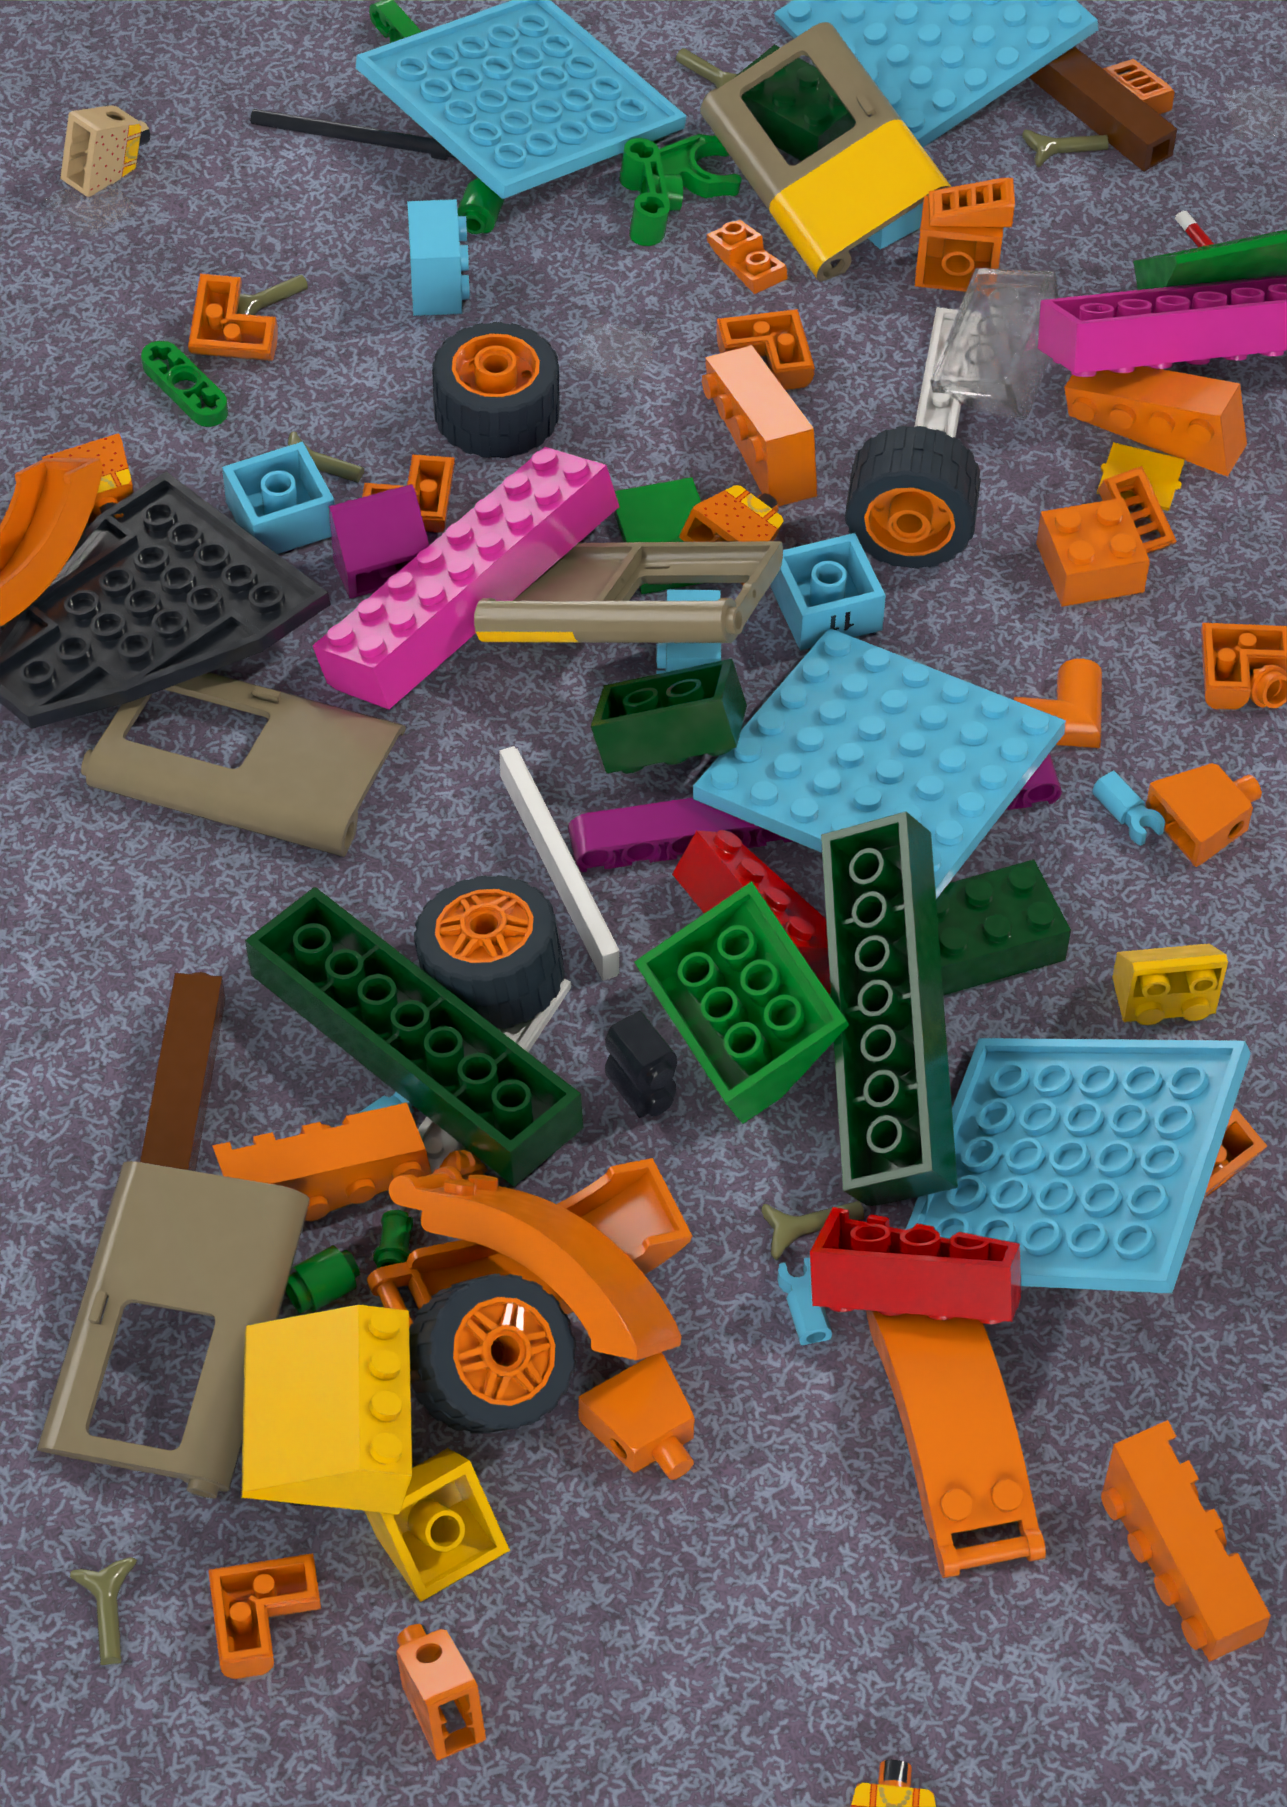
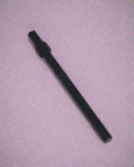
[250,109,456,161]

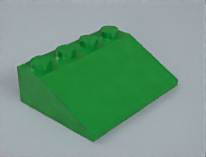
[1133,230,1287,290]
[634,881,849,1124]

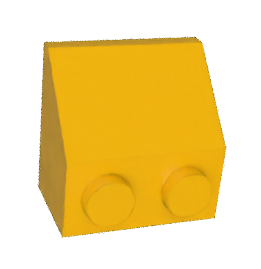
[365,1448,510,1602]

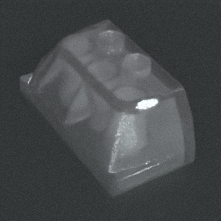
[930,268,1058,419]

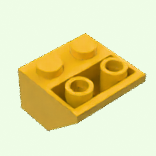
[1112,943,1228,1025]

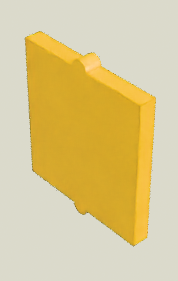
[1097,442,1185,511]

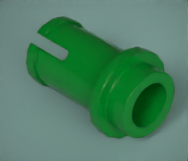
[373,1210,413,1268]

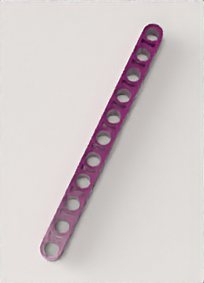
[567,753,1062,873]

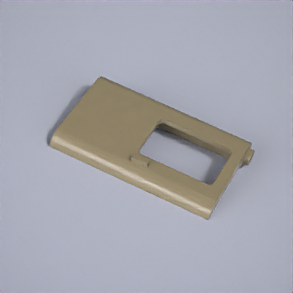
[81,672,406,857]
[37,1161,310,1498]

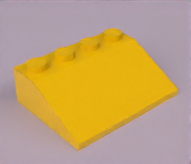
[241,1305,412,1514]

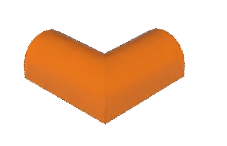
[188,274,278,361]
[717,309,815,390]
[362,455,455,533]
[1201,623,1287,710]
[1013,658,1102,748]
[208,1553,321,1679]

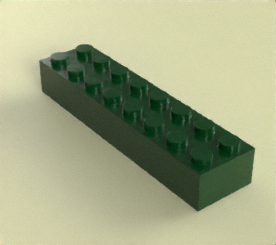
[821,812,958,1206]
[245,887,584,1186]

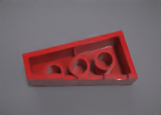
[672,830,831,994]
[810,1207,1021,1324]

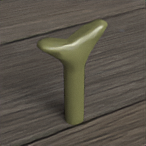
[676,48,737,88]
[1022,129,1108,168]
[237,274,308,315]
[288,431,365,483]
[762,1201,864,1261]
[70,1557,137,1665]

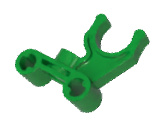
[619,134,741,246]

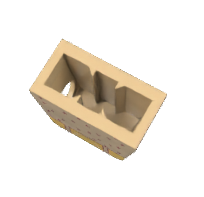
[60,105,150,197]

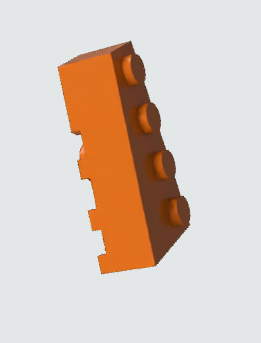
[702,345,817,507]
[1064,366,1247,477]
[212,1102,432,1221]
[1101,1420,1271,1662]

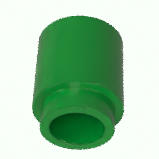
[457,177,505,234]
[285,1245,360,1313]

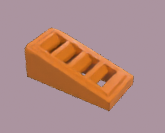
[1103,59,1175,114]
[928,178,1015,228]
[1098,466,1177,553]

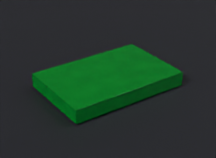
[614,477,701,594]

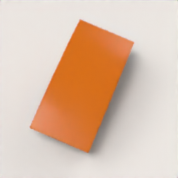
[706,219,788,294]

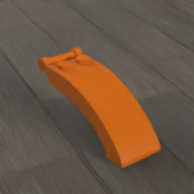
[0,458,103,626]
[367,1158,693,1328]
[389,1166,681,1360]
[866,1310,1046,1578]

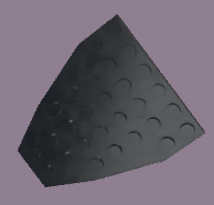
[0,472,331,729]

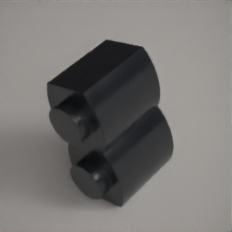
[605,1010,677,1119]

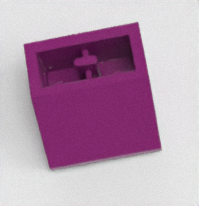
[329,484,429,599]

